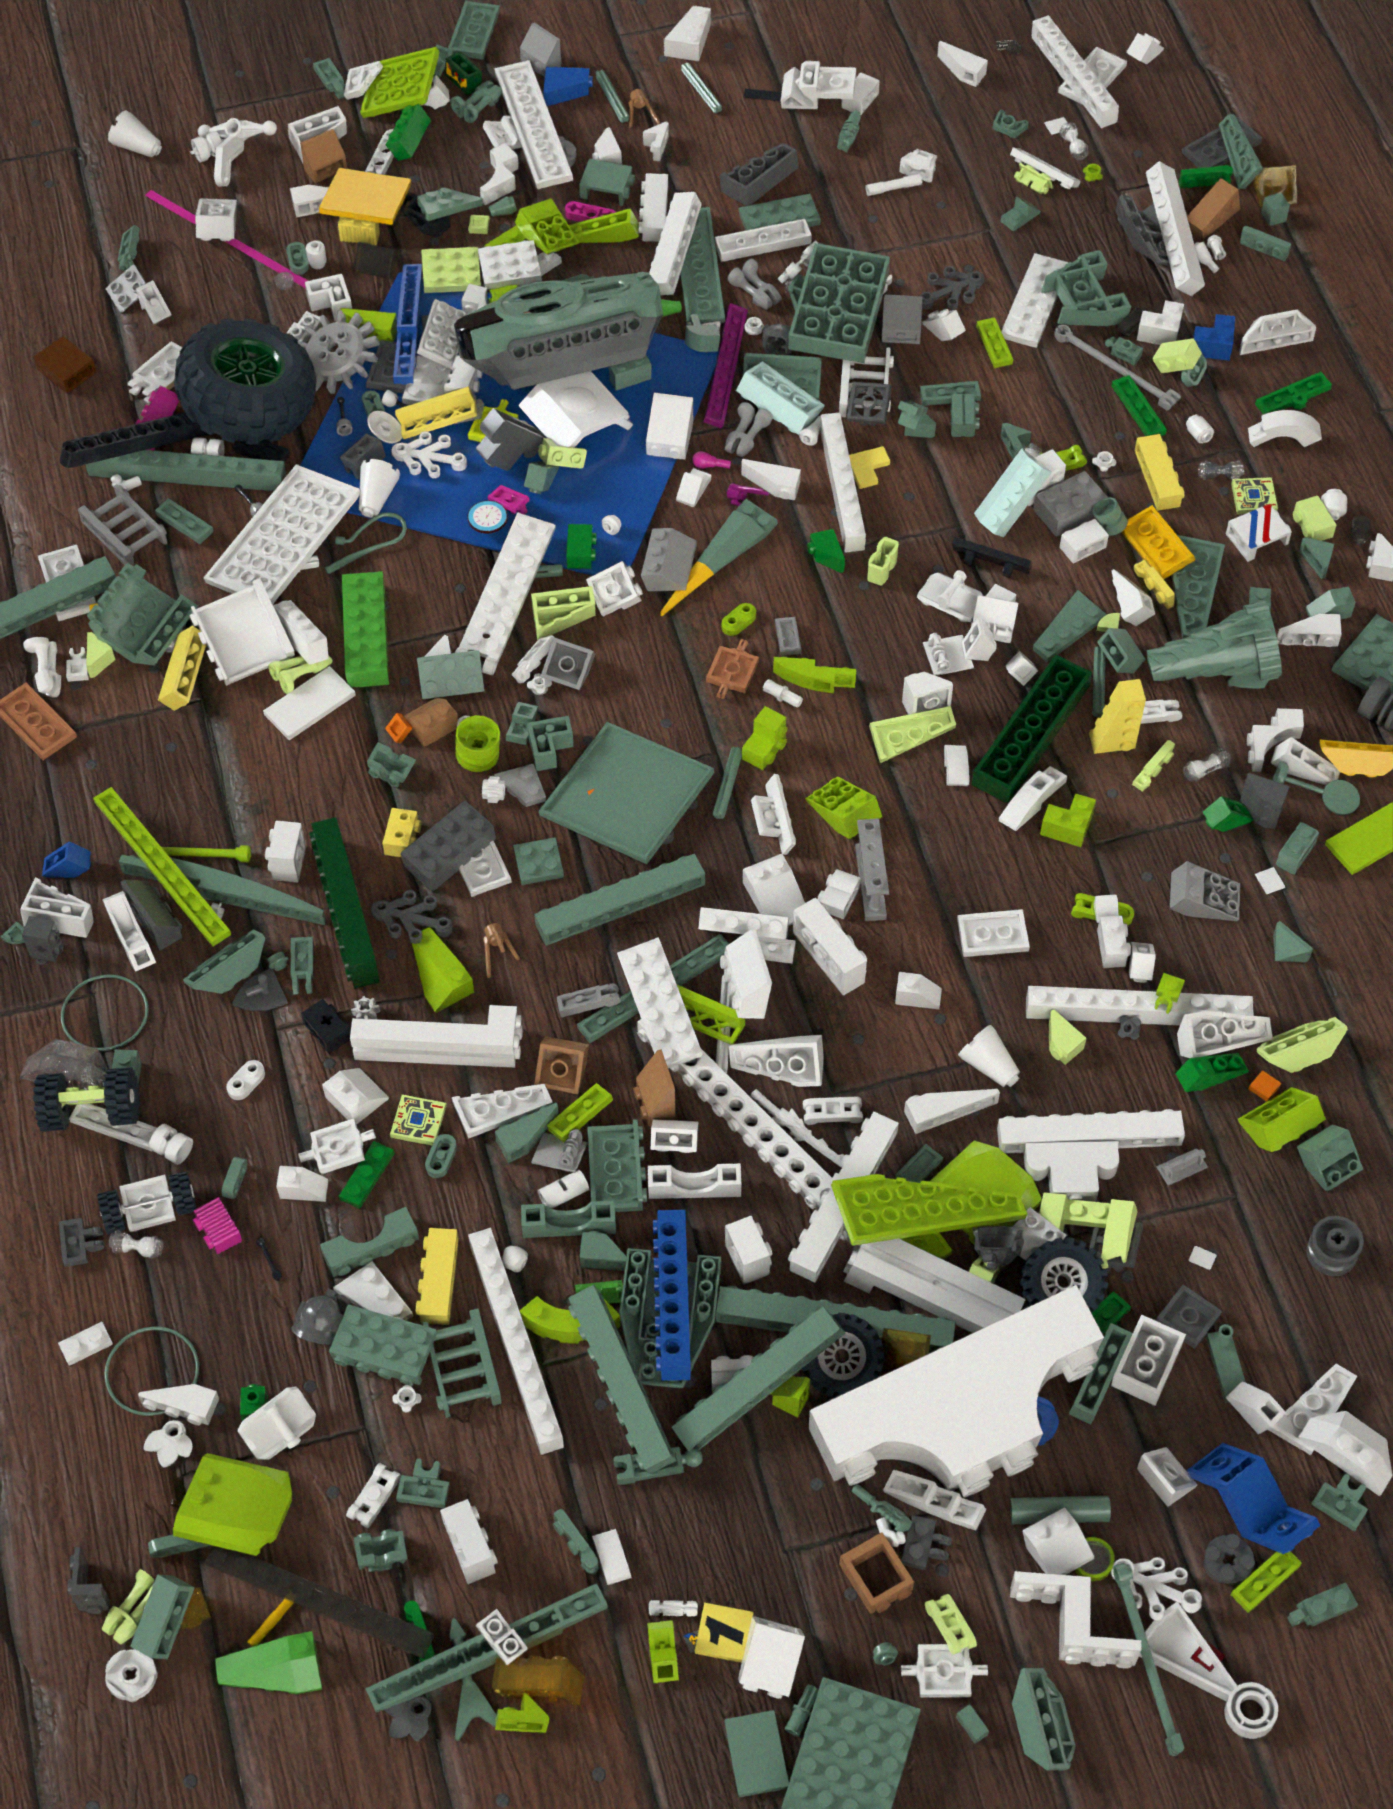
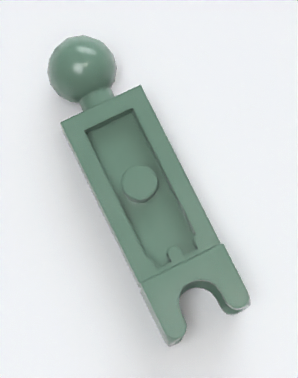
[613,1447,703,1485]

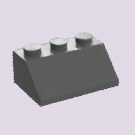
[121,880,183,951]

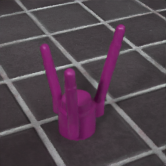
[727,483,769,507]

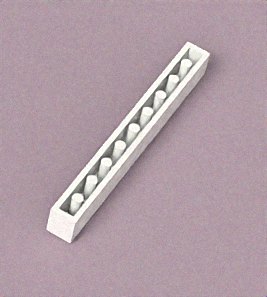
[1026,986,1254,1026]
[468,1228,564,1455]

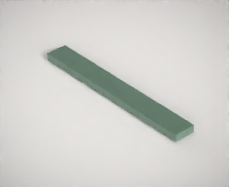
[577,934,729,1043]

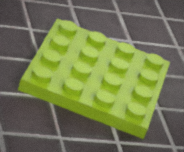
[360,47,440,118]

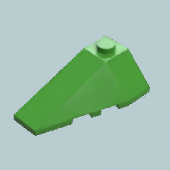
[215,1631,322,1694]

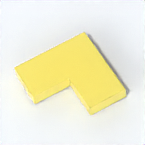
[849,446,890,489]

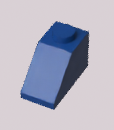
[42,841,91,878]

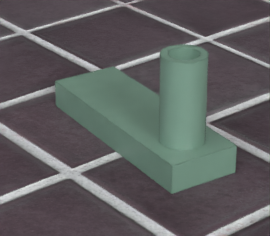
[1206,1324,1246,1403]

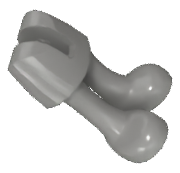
[728,259,782,310]
[725,402,773,458]

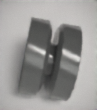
[1306,1216,1364,1276]

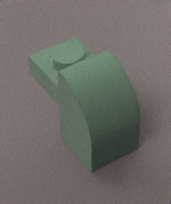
[685,314,720,352]

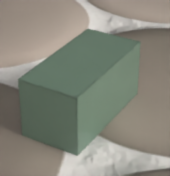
[956,1704,989,1744]

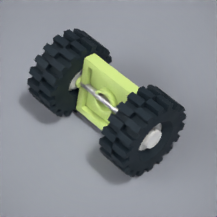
[33,1067,140,1132]

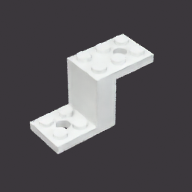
[1010,1571,1141,1668]

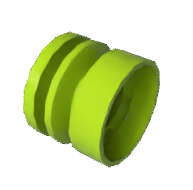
[455,715,500,772]

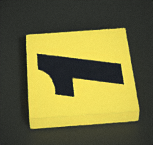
[695,1603,754,1663]

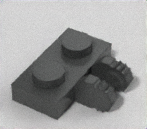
[59,1218,105,1267]
[901,1515,952,1570]

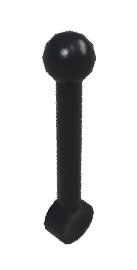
[256,1238,282,1281]

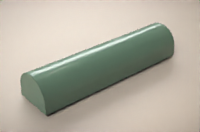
[1009,1495,1111,1524]

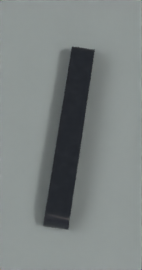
[59,412,208,468]

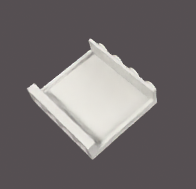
[189,578,295,686]

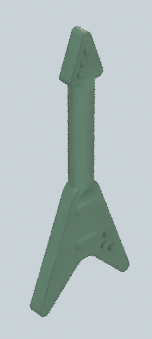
[450,1618,497,1741]

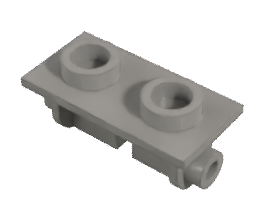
[1156,1149,1208,1186]

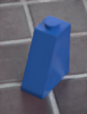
[543,67,593,106]

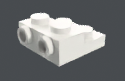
[586,562,643,617]

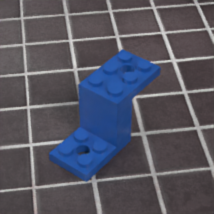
[1187,1443,1321,1555]

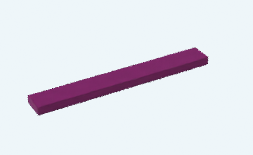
[703,303,748,429]

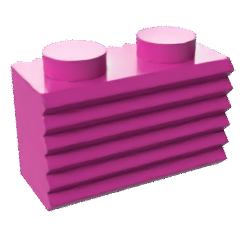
[193,1197,242,1254]

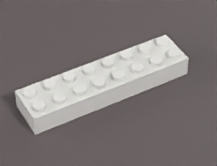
[715,219,812,262]

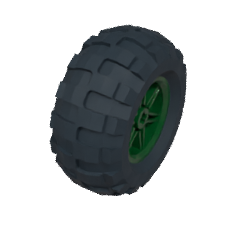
[174,318,316,445]

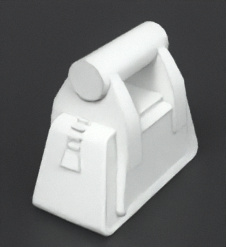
[900,149,937,182]

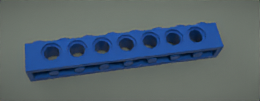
[653,1210,691,1381]

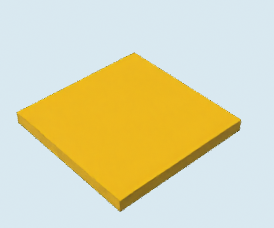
[319,168,411,225]

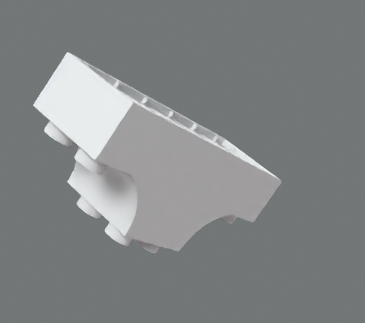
[809,1285,1104,1497]

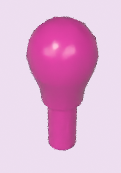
[692,451,731,469]

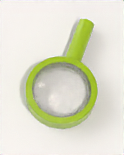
[1075,1537,1115,1581]

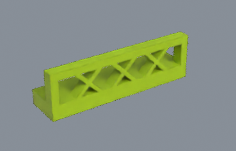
[676,984,745,1045]

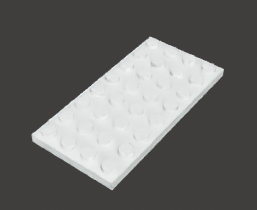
[204,465,360,605]

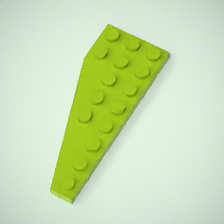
[831,1174,1028,1246]

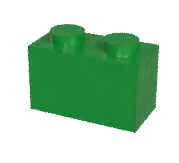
[567,524,597,569]

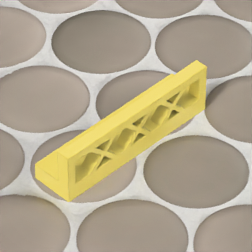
[395,386,477,439]

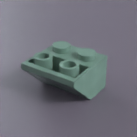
[1297,1125,1363,1192]

